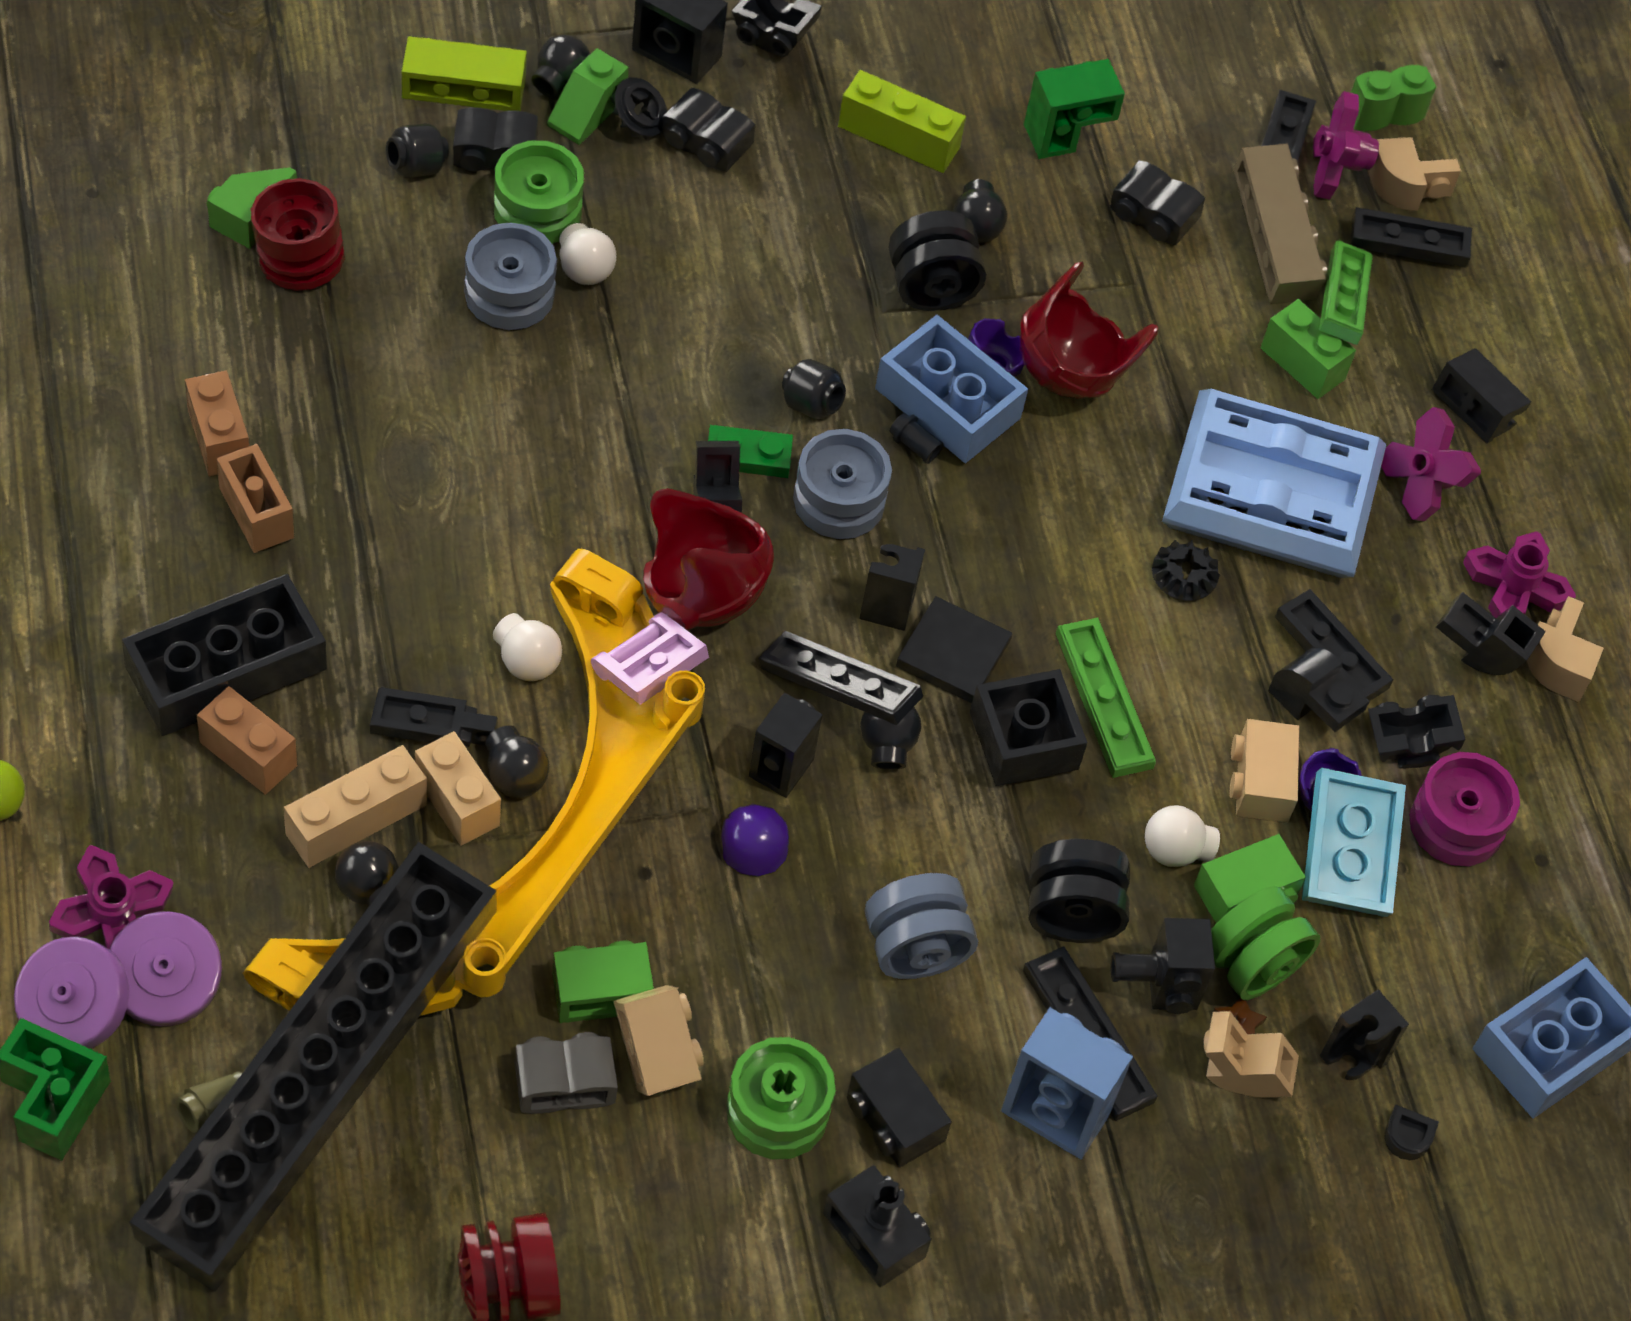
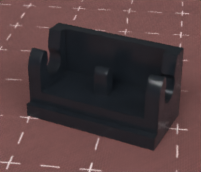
[1431,348,1531,444]
[859,544,925,631]
[1320,989,1409,1080]

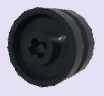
[888,210,987,311]
[1028,839,1130,943]

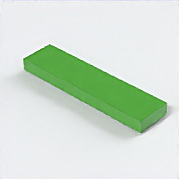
[1319,241,1373,345]
[1056,618,1156,778]

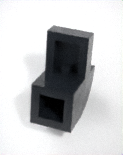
[693,441,742,513]
[1436,592,1546,675]
[1268,648,1370,732]

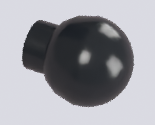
[531,34,590,98]
[953,179,1007,243]
[860,707,922,769]
[485,725,550,798]
[335,841,399,906]

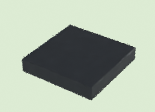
[896,596,1012,703]

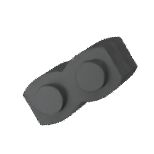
[514,1032,618,1114]

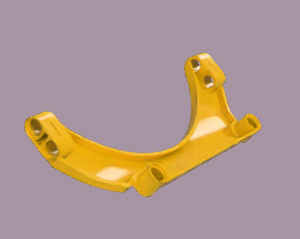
[243,549,705,1016]

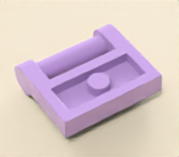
[591,612,709,705]

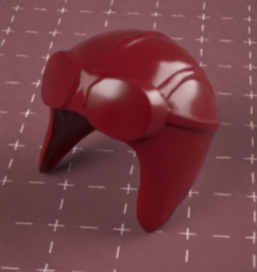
[1020,261,1158,399]
[643,488,774,631]

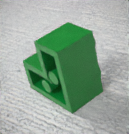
[1024,59,1125,159]
[0,1018,111,1161]

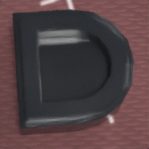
[1384,1104,1439,1161]

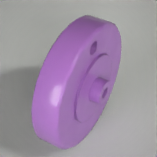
[109,911,222,1027]
[14,937,129,1049]

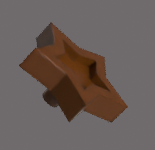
[1212,998,1267,1034]

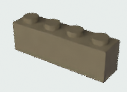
[1233,144,1328,304]

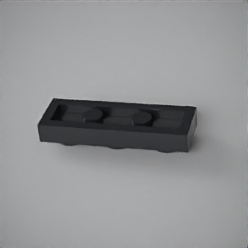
[1350,207,1472,268]
[1275,589,1393,701]

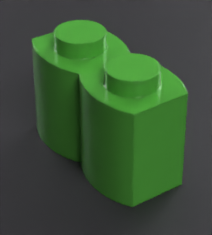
[1351,65,1436,131]

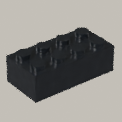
[122,573,327,736]

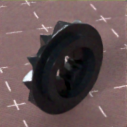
[610,77,667,140]
[1152,540,1220,601]

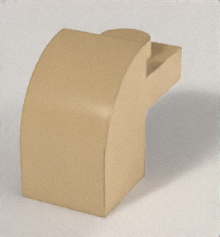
[1368,137,1461,211]
[1527,596,1604,702]
[1204,1011,1299,1098]

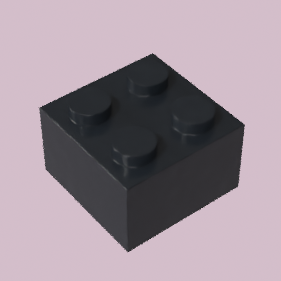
[632,0,728,85]
[970,669,1088,786]

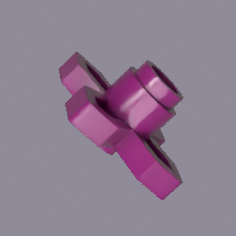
[1313,91,1379,200]
[1381,407,1481,522]
[1463,532,1576,618]
[49,845,173,949]

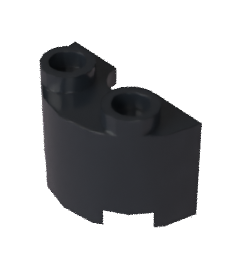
[732,0,822,57]
[1368,695,1466,769]

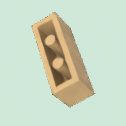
[284,745,427,868]

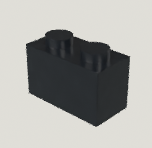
[749,693,823,798]
[847,1047,952,1168]

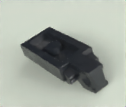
[370,687,498,747]

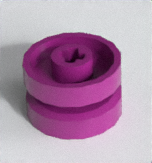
[1409,752,1520,866]

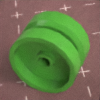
[494,140,584,244]
[1211,886,1320,1000]
[726,1037,836,1160]

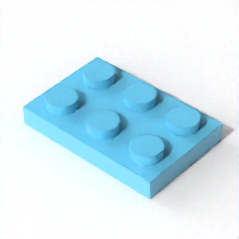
[1302,768,1406,917]

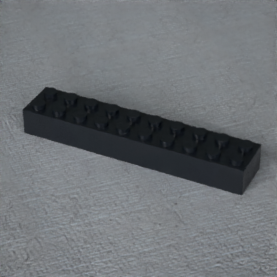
[130,842,497,1292]

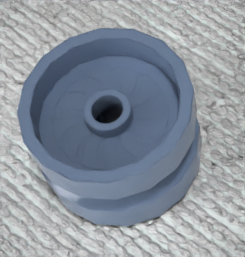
[464,222,557,330]
[793,429,892,539]
[864,873,978,979]

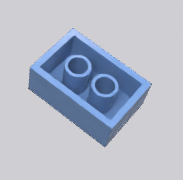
[875,315,1028,463]
[1472,957,1631,1119]
[1001,1008,1133,1160]

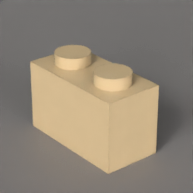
[1230,719,1299,823]
[415,731,501,846]
[614,985,704,1096]

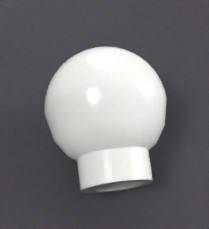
[560,223,616,285]
[493,613,562,681]
[1145,805,1220,867]

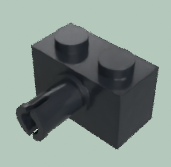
[1111,918,1215,1014]
[823,1165,932,1288]

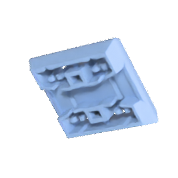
[1162,389,1386,578]

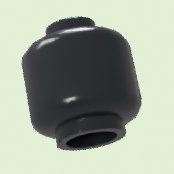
[386,123,449,178]
[782,359,846,419]

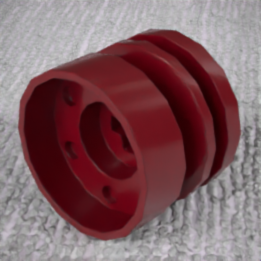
[251,178,345,291]
[457,1213,561,1321]

